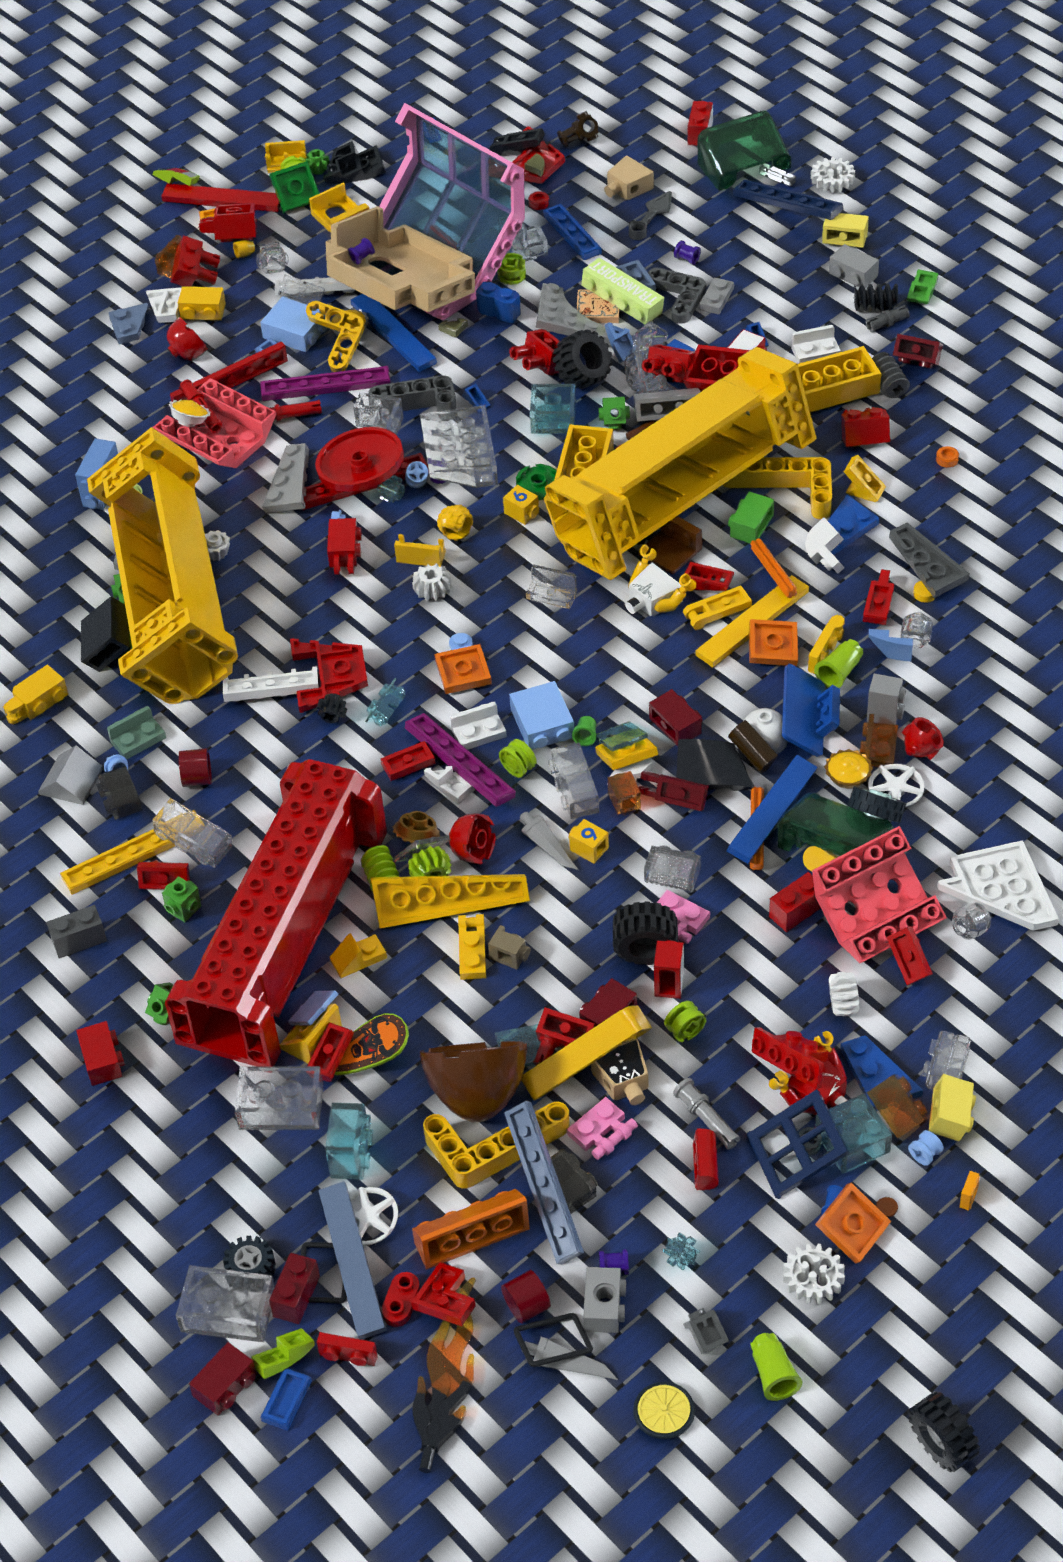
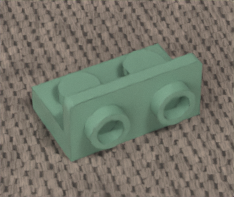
[107,706,166,760]

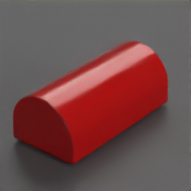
[306,1022,354,1082]
[692,1128,719,1190]

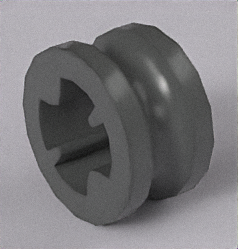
[799,1127,822,1155]

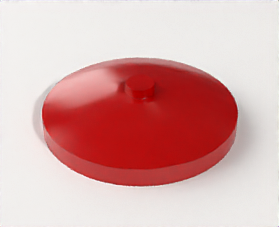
[315,427,404,492]

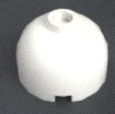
[743,708,788,754]

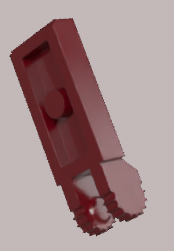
[638,771,709,811]

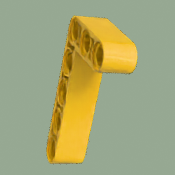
[723,457,832,519]
[521,1005,652,1101]
[423,1102,570,1188]

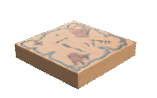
[577,290,619,323]

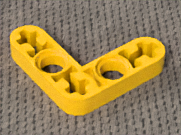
[306,301,365,372]

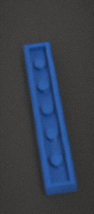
[350,294,437,372]
[727,755,818,864]

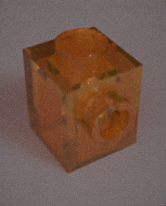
[607,771,641,815]

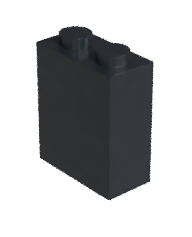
[81,596,130,672]

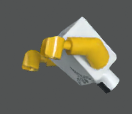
[625,544,696,616]

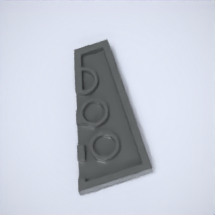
[889,522,970,598]

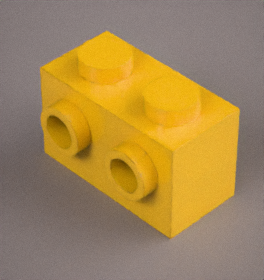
[178,286,226,320]

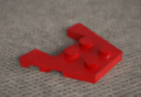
[481,126,565,184]
[290,639,368,713]

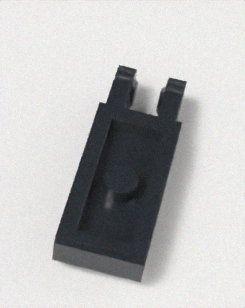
[489,128,545,155]

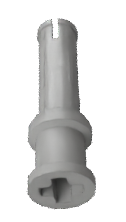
[673,1078,740,1150]

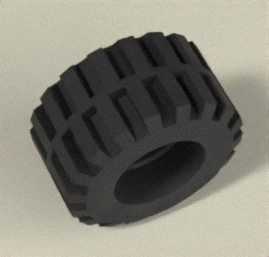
[553,329,613,389]
[613,901,678,965]

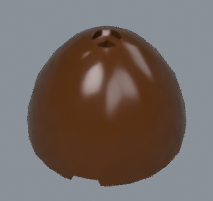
[420,1041,527,1122]

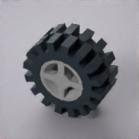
[223,1235,276,1291]

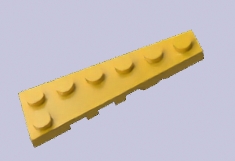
[371,874,530,929]

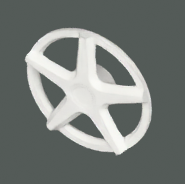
[868,764,925,807]
[350,1187,398,1245]

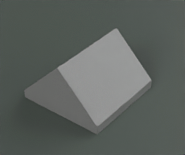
[38,745,103,805]

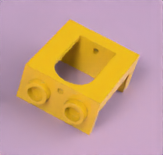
[309,183,369,233]

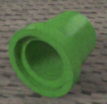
[572,716,597,746]

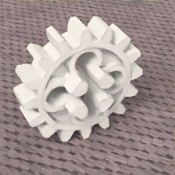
[811,157,855,192]
[783,1243,845,1304]

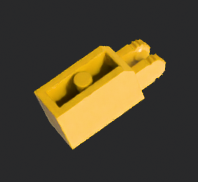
[3,664,69,724]

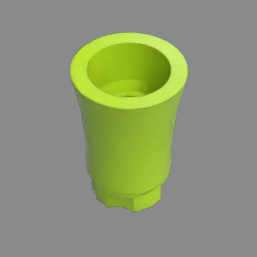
[814,639,863,688]
[750,1333,803,1401]

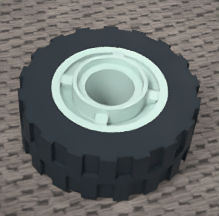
[847,786,907,823]

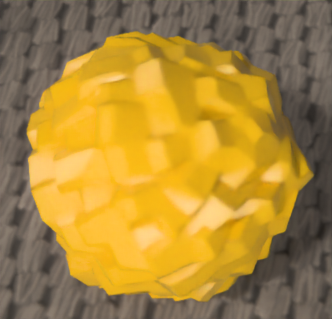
[437,505,473,541]

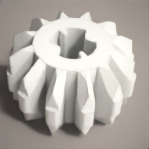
[412,563,451,601]
[828,971,860,1016]

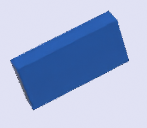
[260,1368,312,1431]

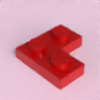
[411,1262,476,1326]

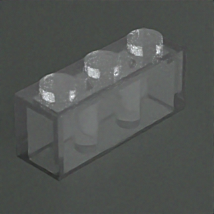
[548,743,599,819]
[153,798,232,868]

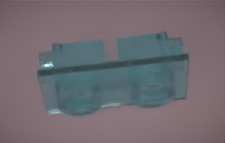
[365,678,406,726]

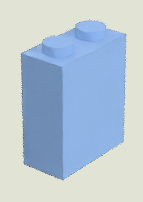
[260,297,327,352]
[509,681,574,750]

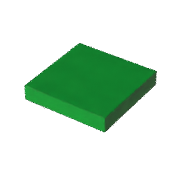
[269,161,320,213]

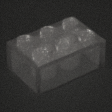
[235,1066,323,1130]
[176,1265,275,1343]

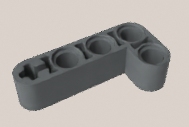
[368,375,457,419]

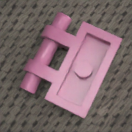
[657,890,710,944]
[567,1097,638,1160]

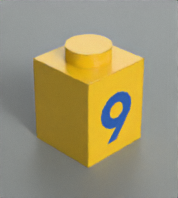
[503,485,539,525]
[568,819,609,864]

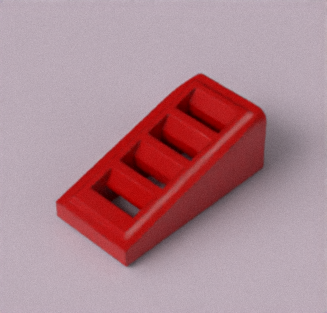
[684,562,734,591]

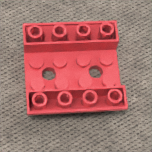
[153,378,276,468]
[812,826,947,963]

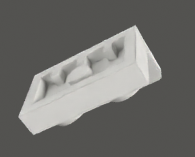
[792,325,841,364]
[450,702,507,750]

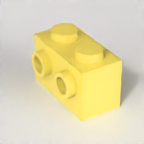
[822,213,869,247]
[929,1073,976,1141]

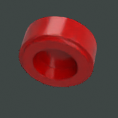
[529,191,549,210]

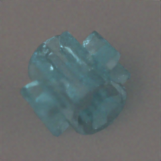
[377,475,405,503]
[663,1232,700,1270]

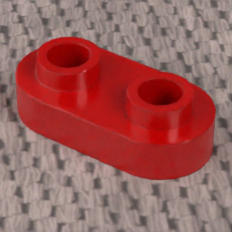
[382,1272,420,1327]

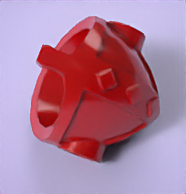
[901,717,944,760]

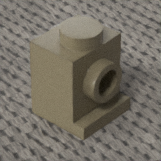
[488,925,531,970]

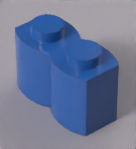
[476,282,521,323]

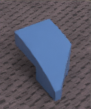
[605,322,640,363]
[869,629,913,662]

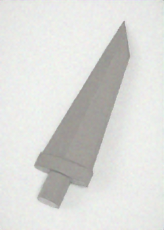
[520,812,578,870]
[522,1337,618,1380]

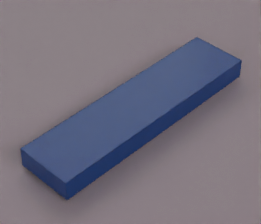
[543,204,602,261]

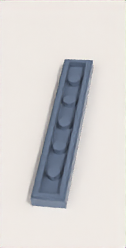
[504,1101,584,1265]
[318,1181,387,1340]

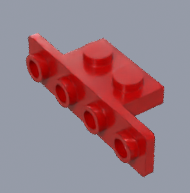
[752,1027,829,1089]

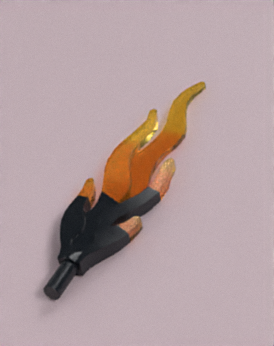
[412,1278,476,1473]

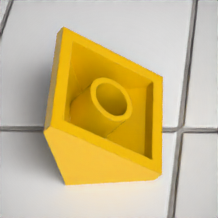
[280,1003,342,1064]

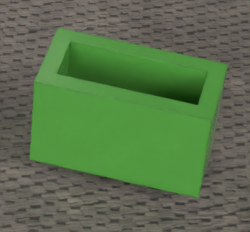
[728,491,774,543]

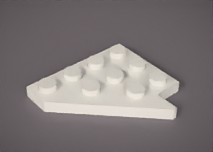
[937,840,1059,931]

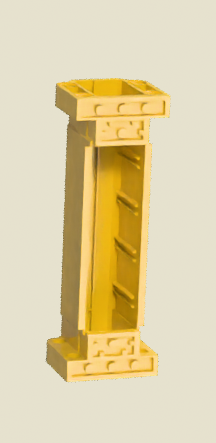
[544,347,817,580]
[87,427,238,704]

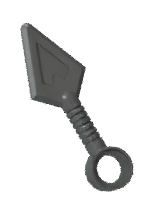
[628,191,672,240]

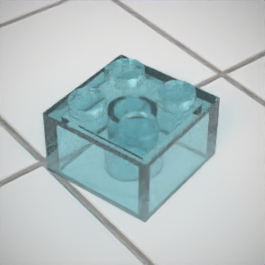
[530,384,576,434]
[815,1093,892,1174]
[325,1103,373,1180]

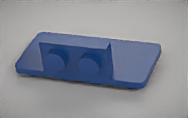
[782,664,841,757]

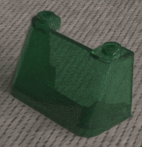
[697,111,791,191]
[778,793,894,856]

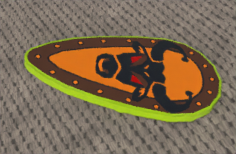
[334,1013,409,1075]

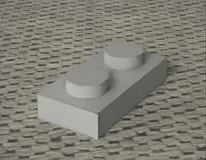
[700,278,734,315]

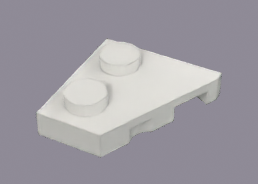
[146,287,182,323]

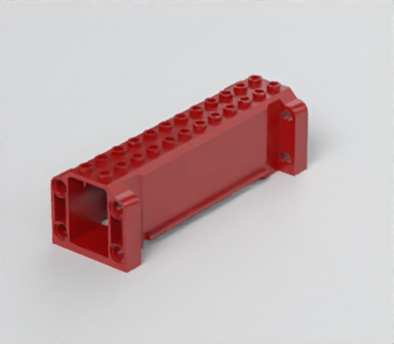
[165,759,387,1071]

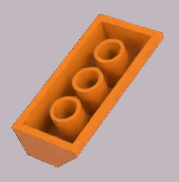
[412,1189,530,1270]

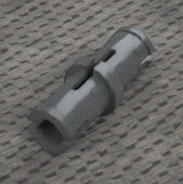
[866,305,910,332]

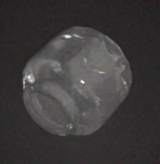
[256,246,289,274]
[900,612,933,649]
[952,902,991,940]

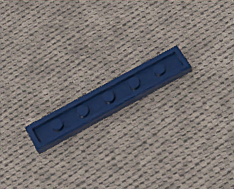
[732,179,844,220]

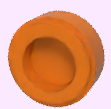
[936,446,959,468]

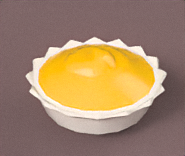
[169,399,211,427]

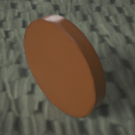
[876,1197,898,1217]

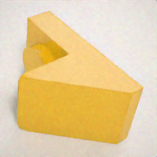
[844,455,886,502]
[330,933,387,978]

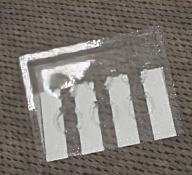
[420,405,498,488]

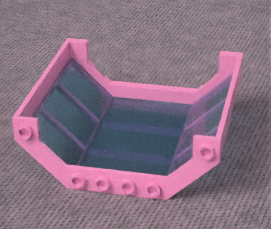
[369,103,525,321]

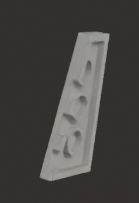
[262,443,309,513]

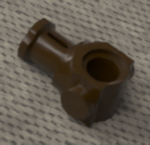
[557,111,599,148]

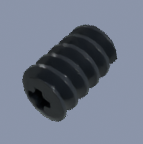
[854,284,898,311]

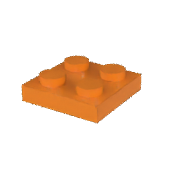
[749,619,798,666]
[434,644,492,694]
[815,1183,891,1264]

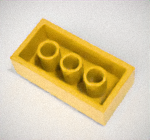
[798,346,881,412]
[554,424,614,480]

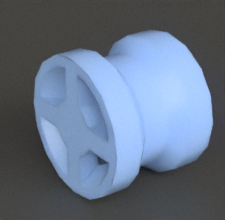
[405,461,428,488]
[908,1130,944,1166]

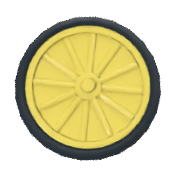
[633,1382,695,1439]

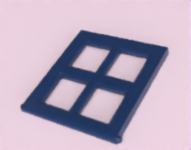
[747,1089,850,1199]

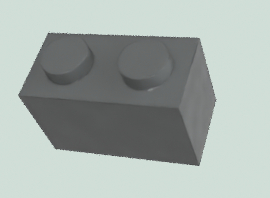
[46,905,107,958]

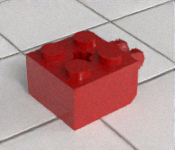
[198,203,257,242]

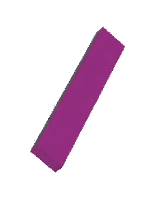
[260,366,390,401]
[405,713,516,807]

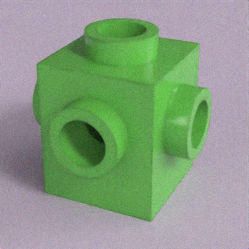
[599,397,630,429]
[162,876,202,922]
[145,982,174,1025]

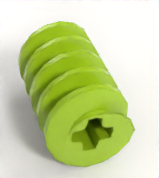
[361,845,399,896]

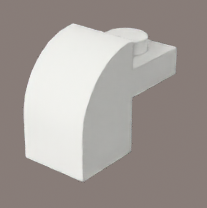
[806,517,845,574]

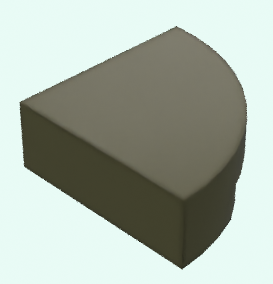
[524,153,545,176]
[438,318,468,338]

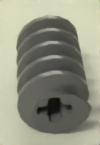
[872,352,910,398]

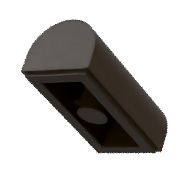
[728,720,778,773]

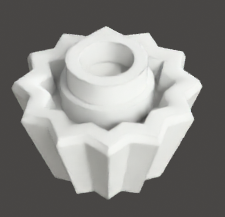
[205,530,230,561]

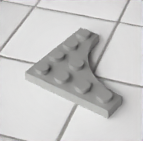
[536,283,612,347]

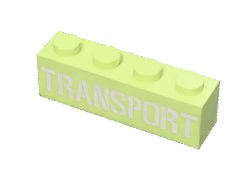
[581,258,664,325]

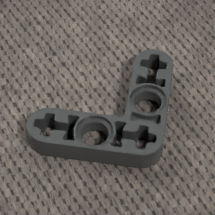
[648,268,706,324]

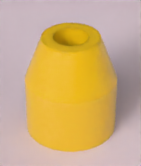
[233,240,255,258]

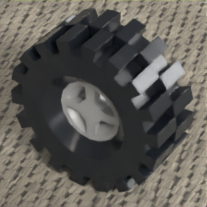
[908,1391,980,1472]

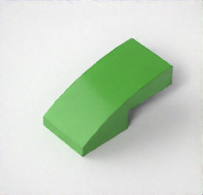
[907,269,938,304]

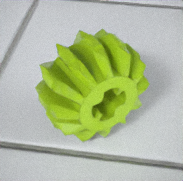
[408,846,452,877]

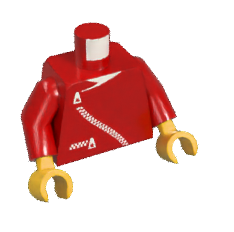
[769,1031,851,1116]

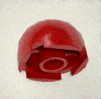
[167,317,208,360]
[448,813,496,864]

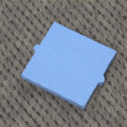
[288,991,338,1025]

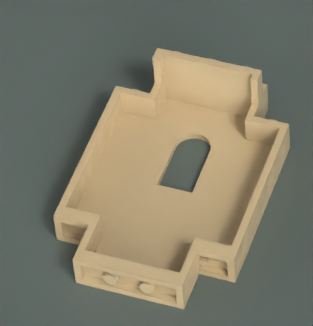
[326,206,475,312]

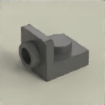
[683,1308,729,1354]

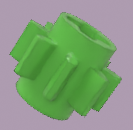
[305,149,329,175]

